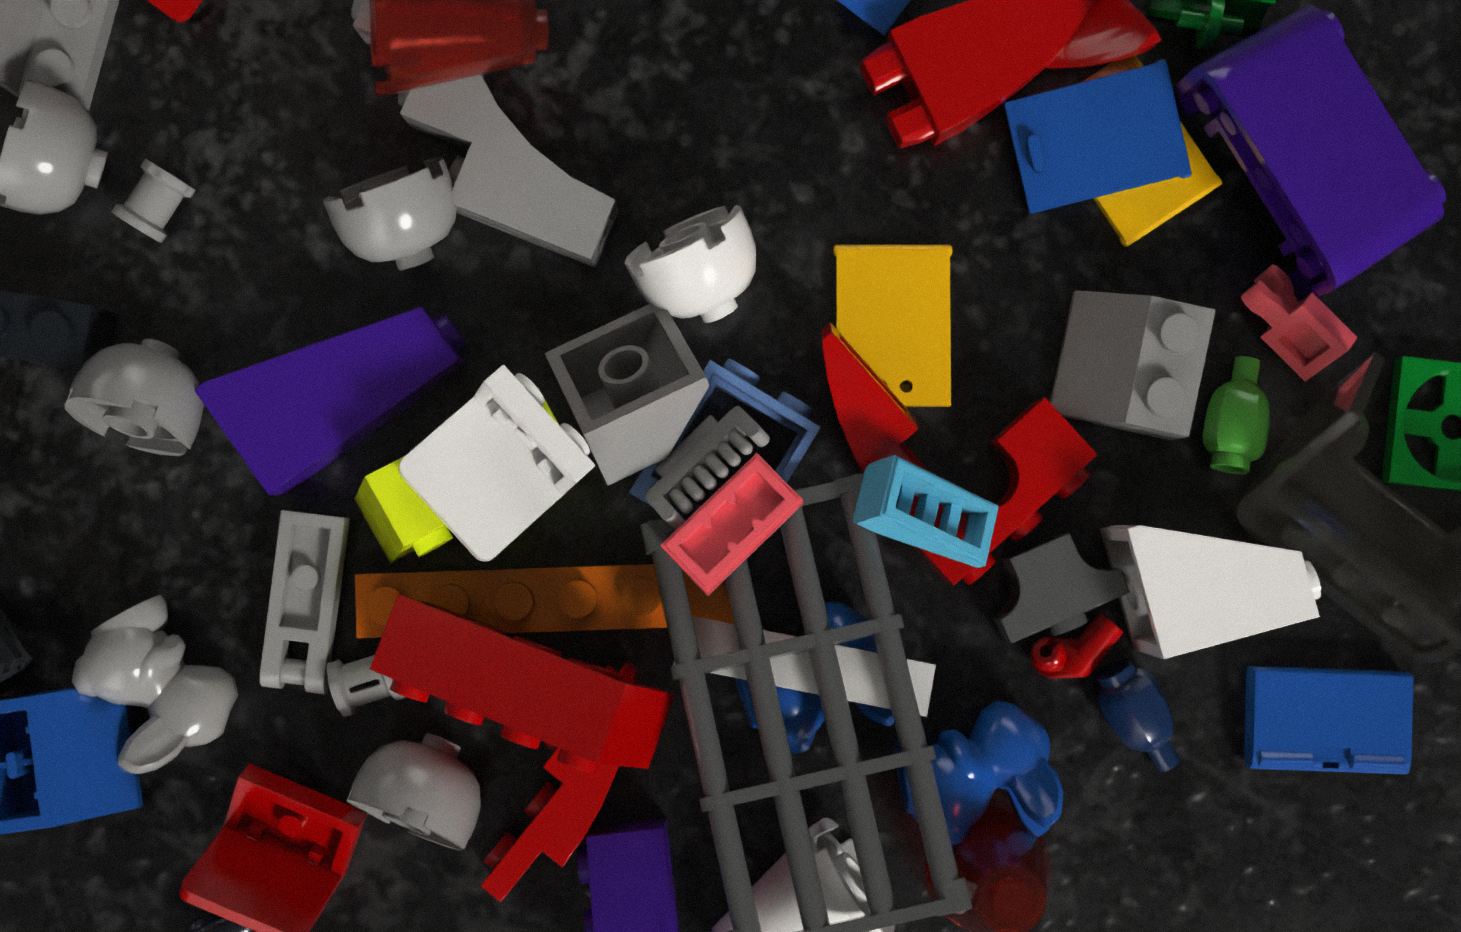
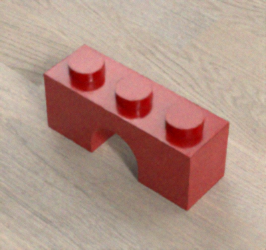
[913,397,1098,585]

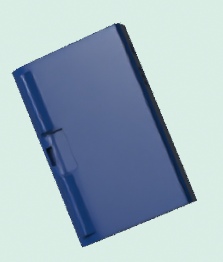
[1244,665,1414,774]

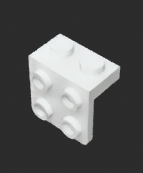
[398,364,596,562]

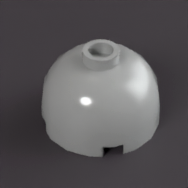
[0,79,108,215]
[323,157,457,270]
[65,339,204,456]
[346,733,481,851]

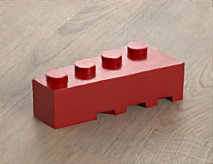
[370,594,676,773]

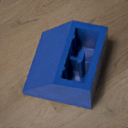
[0,687,143,835]

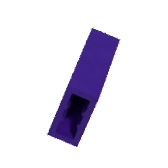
[195,307,468,496]

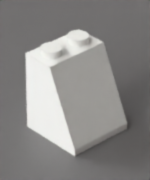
[1100,525,1321,659]

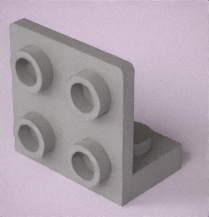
[0,0,119,111]

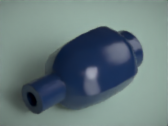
[1096,659,1180,772]

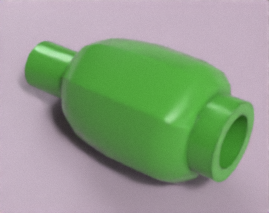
[1203,356,1270,474]

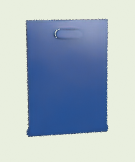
[1003,59,1192,214]

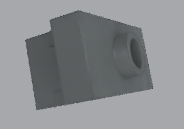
[991,533,1130,643]

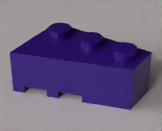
[577,817,679,932]

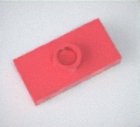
[660,453,804,596]

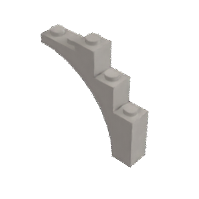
[351,0,619,268]

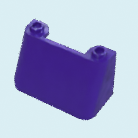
[1173,5,1446,302]

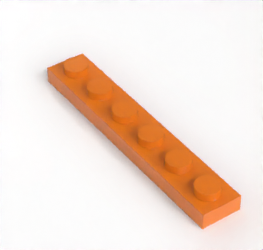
[355,564,734,638]

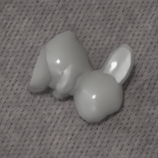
[72,595,238,774]

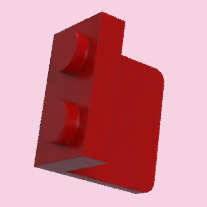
[179,763,367,932]

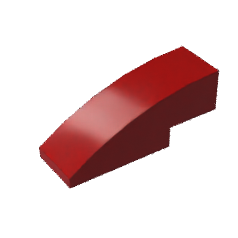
[821,322,930,517]

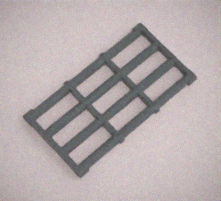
[640,474,973,932]

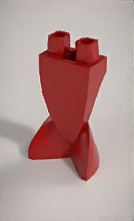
[859,0,1161,149]

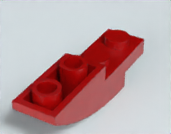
[481,660,638,902]

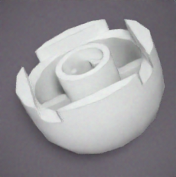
[625,205,756,323]

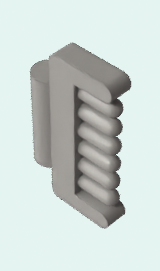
[645,406,770,530]

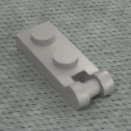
[260,510,350,695]

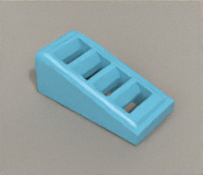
[853,455,999,568]

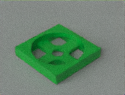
[1381,356,1461,492]

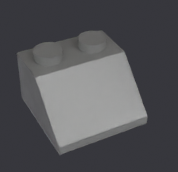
[1050,290,1216,440]
[545,303,709,485]

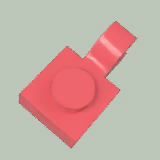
[1241,264,1358,381]

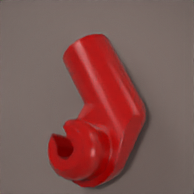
[1030,613,1123,679]

